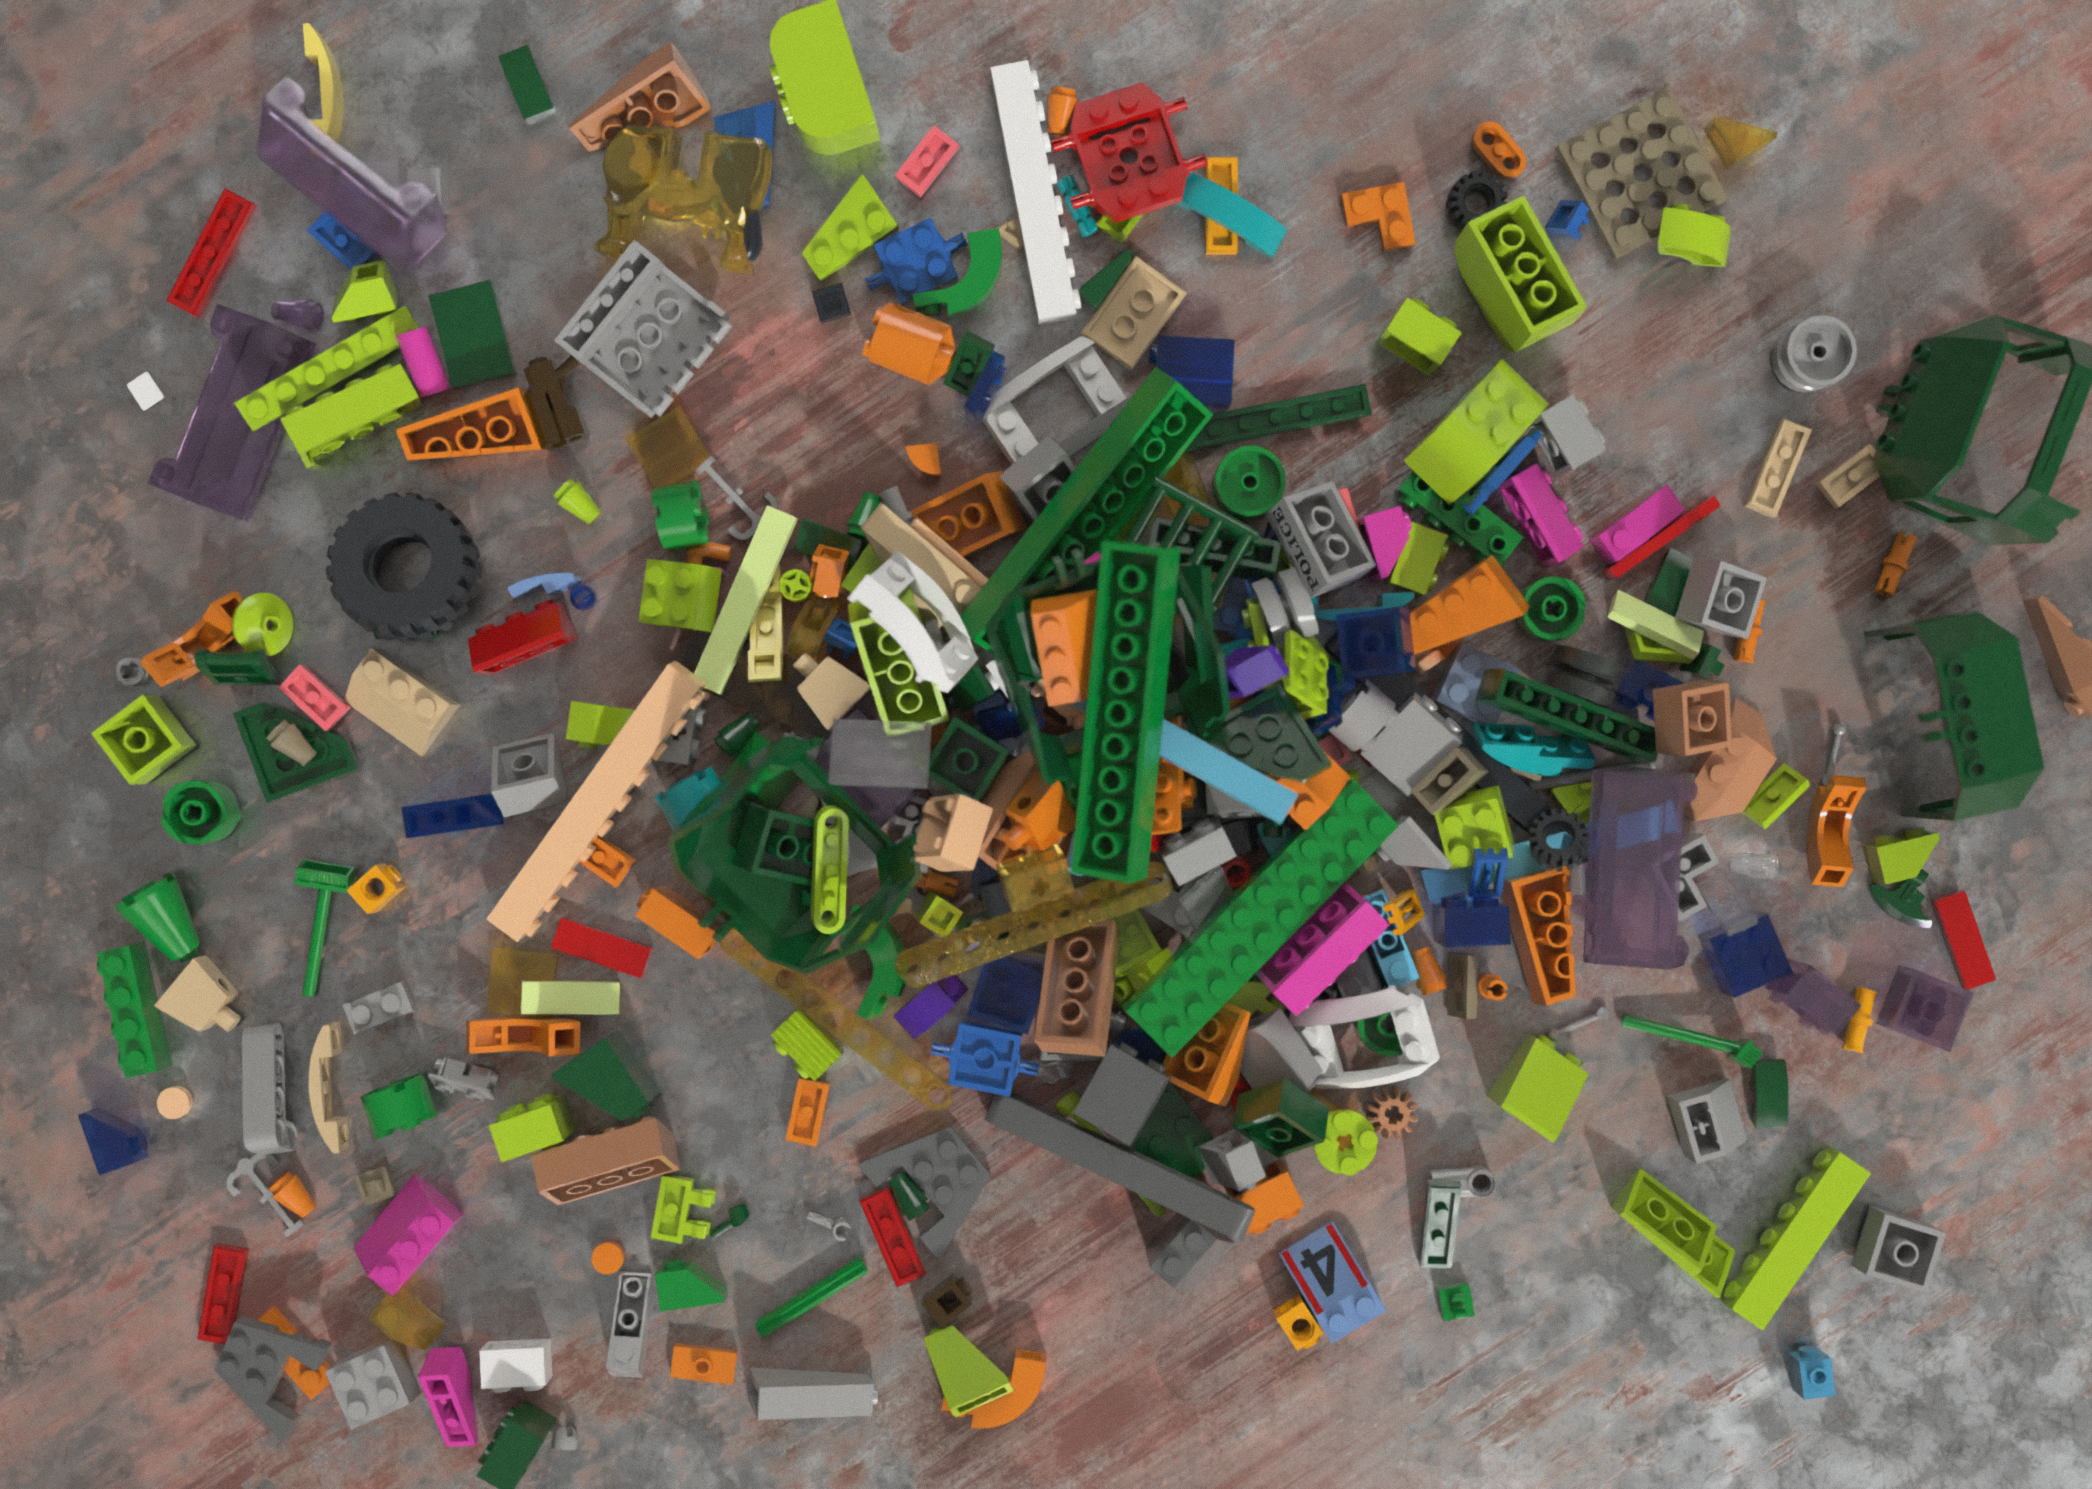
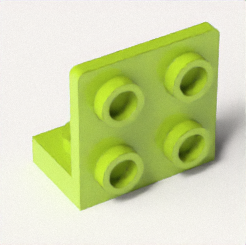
[1285,630,1329,720]

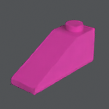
[1589,484,1685,565]
[418,1347,478,1447]

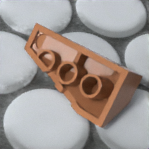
[569,42,712,152]
[2023,595,2092,718]

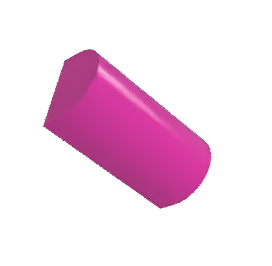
[395,326,450,397]

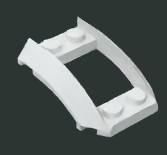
[982,335,1131,465]
[848,549,978,693]
[1289,985,1440,1089]

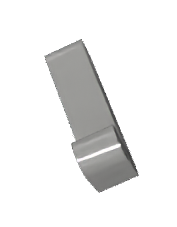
[242,1023,298,1155]

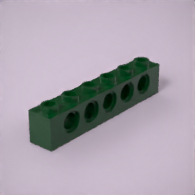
[1475,669,1658,762]

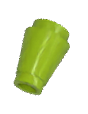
[553,478,602,525]

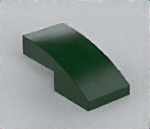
[498,44,554,120]
[1644,548,1693,617]
[1750,1059,1789,1128]

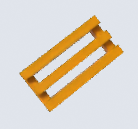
[1383,887,1425,936]

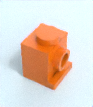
[810,544,850,598]

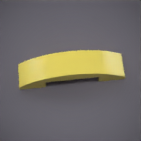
[303,23,344,161]
[748,564,783,682]

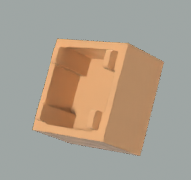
[914,794,993,872]

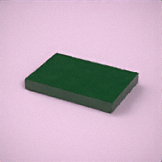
[428,280,517,390]

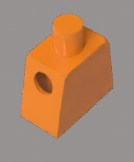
[1003,771,1076,851]

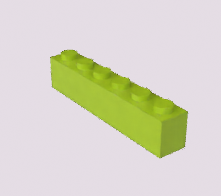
[1721,1146,1871,1331]

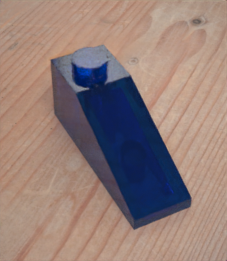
[401,794,504,838]

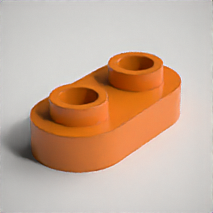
[1471,121,1527,180]

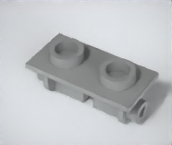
[428,1057,500,1102]

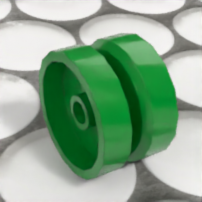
[1212,446,1286,521]

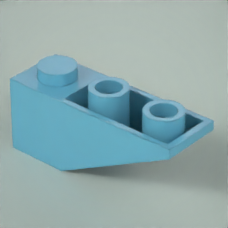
[1363,889,1420,988]

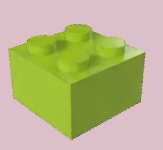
[1376,297,1462,376]
[638,559,722,633]
[91,694,197,785]
[1434,785,1514,870]
[489,1092,577,1163]

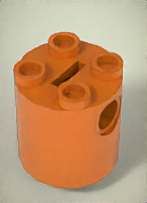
[862,302,956,385]

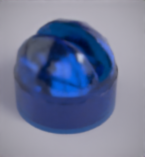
[570,585,597,611]

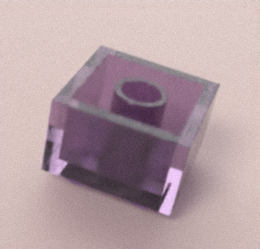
[1876,965,1974,1052]

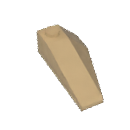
[860,503,982,627]

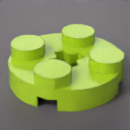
[1313,1109,1378,1176]

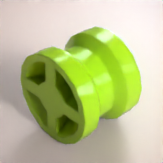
[779,569,813,603]

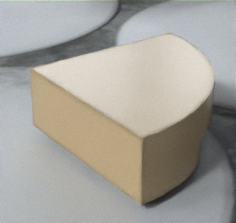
[997,219,1024,251]

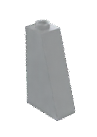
[748,1368,878,1420]

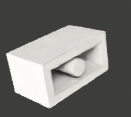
[479,1338,553,1393]

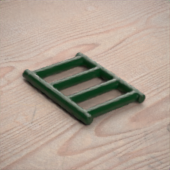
[1125,476,1260,617]

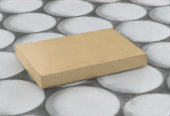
[1080,256,1187,371]

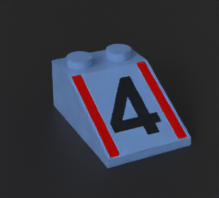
[1278,1220,1387,1343]

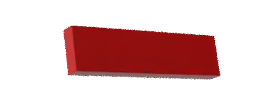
[166,188,257,318]
[1601,496,1721,580]

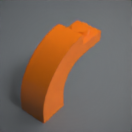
[140,591,243,688]
[1806,775,1867,887]
[466,1016,580,1056]
[941,1348,1047,1429]

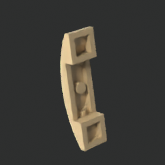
[308,1021,350,1154]

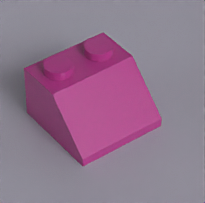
[1357,506,1412,583]

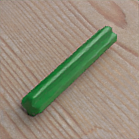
[755,1257,868,1337]

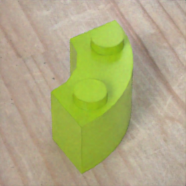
[1658,204,1732,267]
[566,701,635,750]

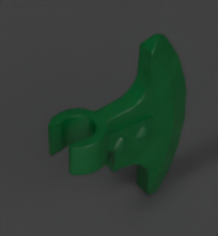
[1870,869,1932,928]

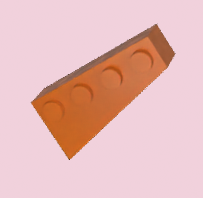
[395,388,546,461]
[1501,866,1576,1006]

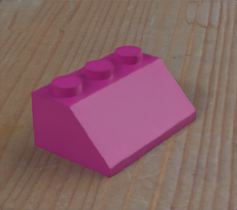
[1498,463,1584,568]
[353,1173,464,1296]

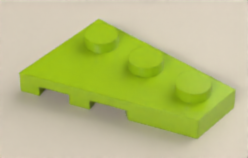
[802,173,899,282]

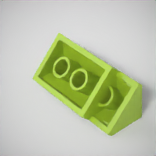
[1610,1168,1736,1298]

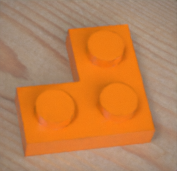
[1340,182,1416,253]

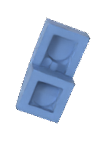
[507,573,582,601]

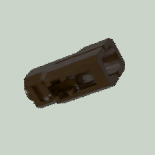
[523,355,589,451]

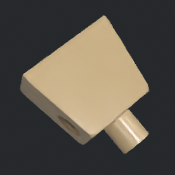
[793,652,871,730]
[154,955,241,1032]

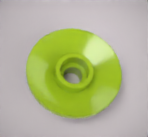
[232,593,293,656]

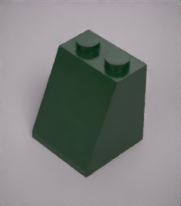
[551,1029,660,1121]

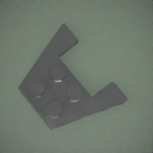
[858,1125,991,1259]
[214,1316,332,1442]

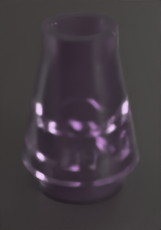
[271,298,324,331]

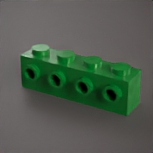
[1394,470,1523,566]
[97,942,172,1078]

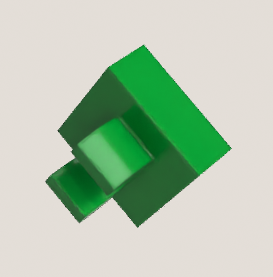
[1436,1282,1475,1321]

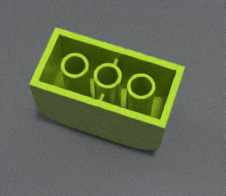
[769,0,881,155]
[1454,195,1587,352]
[1403,358,1549,505]
[848,587,950,739]

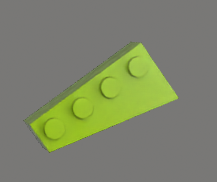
[280,364,421,469]

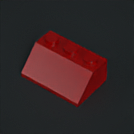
[468,599,578,675]

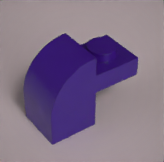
[893,966,969,1040]

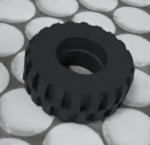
[326,492,482,642]

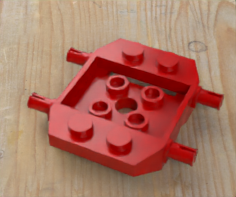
[1050,82,1208,223]

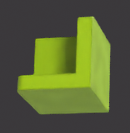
[914,891,963,939]

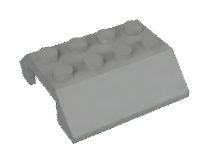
[554,240,732,418]

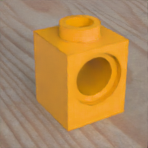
[347,863,406,914]
[1273,1293,1324,1351]

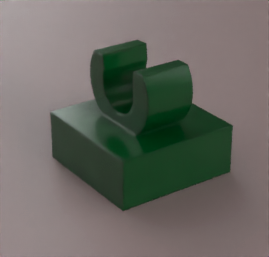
[1679,643,1725,679]

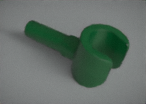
[1263,819,1283,838]
[709,1203,749,1239]

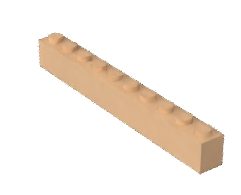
[486,661,707,942]

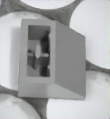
[1159,817,1236,886]
[1667,1078,1747,1164]

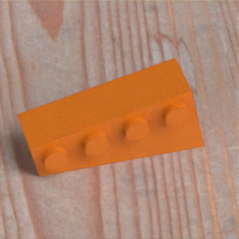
[1381,554,1530,660]

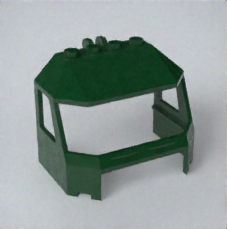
[1873,314,2092,546]
[987,548,1230,789]
[1864,610,2044,821]
[668,736,922,974]

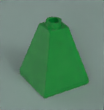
[720,731,799,808]

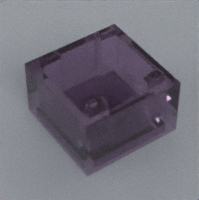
[1765,959,1862,1036]

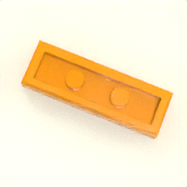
[1205,157,1238,255]

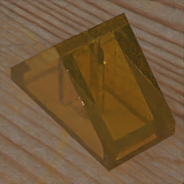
[1704,116,1778,169]

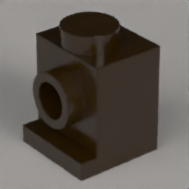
[922,1273,973,1328]

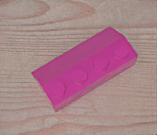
[1255,882,1389,1017]

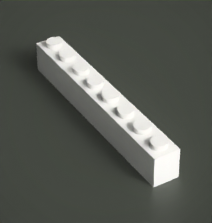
[990,60,1081,325]

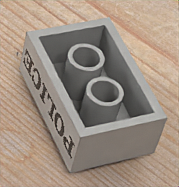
[1266,481,1377,598]

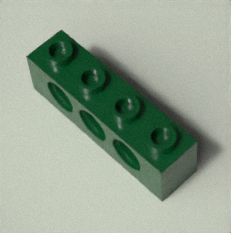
[1149,517,1281,582]

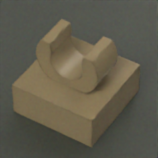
[355,1163,398,1206]

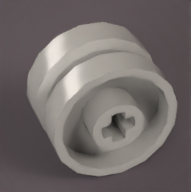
[1771,315,1857,393]
[1251,567,1319,649]

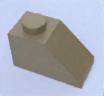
[1411,747,1489,815]

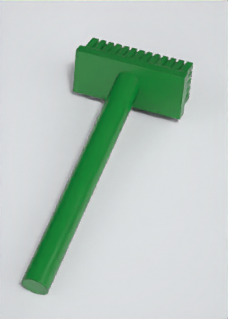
[294,859,357,997]
[1621,1014,1763,1069]

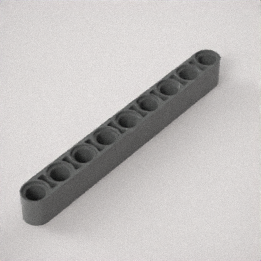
[985,1093,1256,1241]

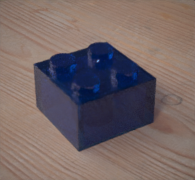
[1336,607,1416,679]
[1432,897,1511,948]
[1697,911,1793,998]
[967,950,1044,1035]

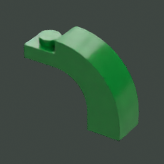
[912,228,1002,321]
[842,904,907,1020]

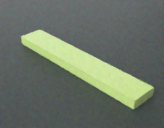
[694,505,798,695]

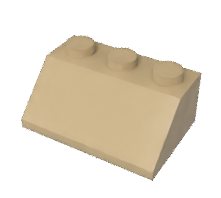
[344,648,460,756]

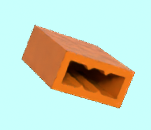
[635,884,721,960]

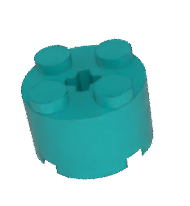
[654,766,721,830]

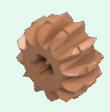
[1364,1085,1418,1140]

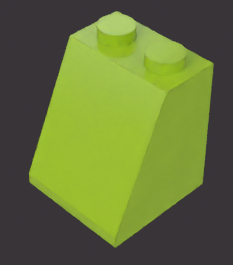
[1487,1034,1589,1143]

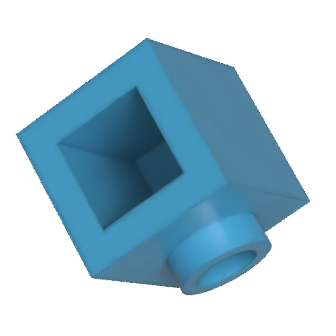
[1788,1346,1836,1400]

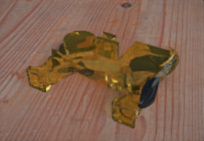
[594,125,772,275]

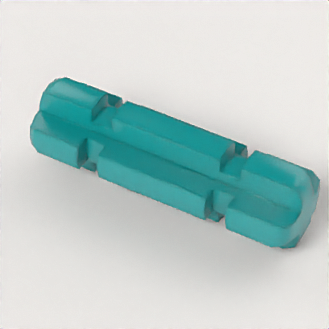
[1058,175,1098,237]

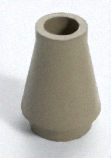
[267,720,317,767]

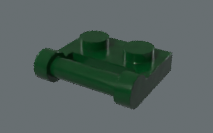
[195,649,280,685]

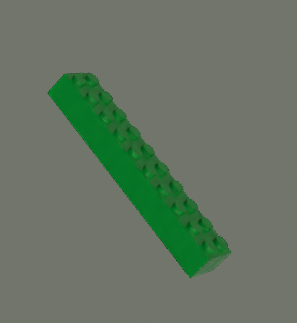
[960,367,1213,654]
[1071,540,1180,884]
[1121,780,1399,1058]

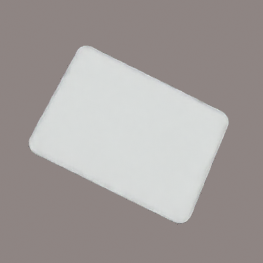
[127,372,164,410]

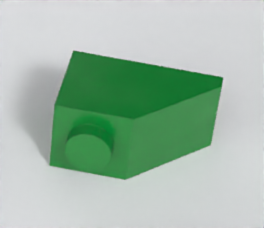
[655,1258,728,1312]

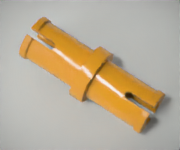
[1841,987,1877,1053]

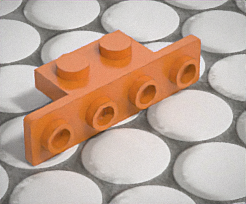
[1152,716,1197,835]

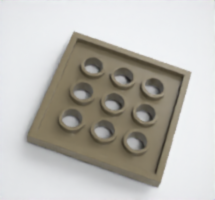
[1555,87,1728,261]

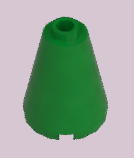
[114,871,201,963]

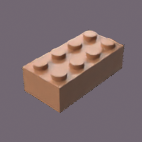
[1034,916,1121,1056]
[531,1117,681,1206]

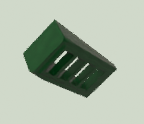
[1079,249,1133,314]

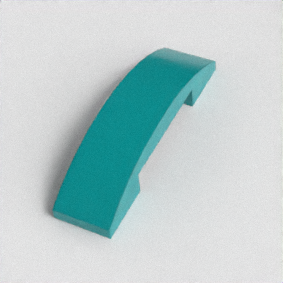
[1176,172,1288,258]
[1310,592,1414,623]

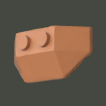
[1669,698,1777,821]
[978,751,1038,870]

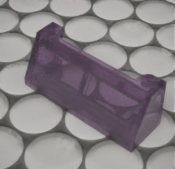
[256,75,449,276]
[148,304,316,521]
[1583,766,1697,970]

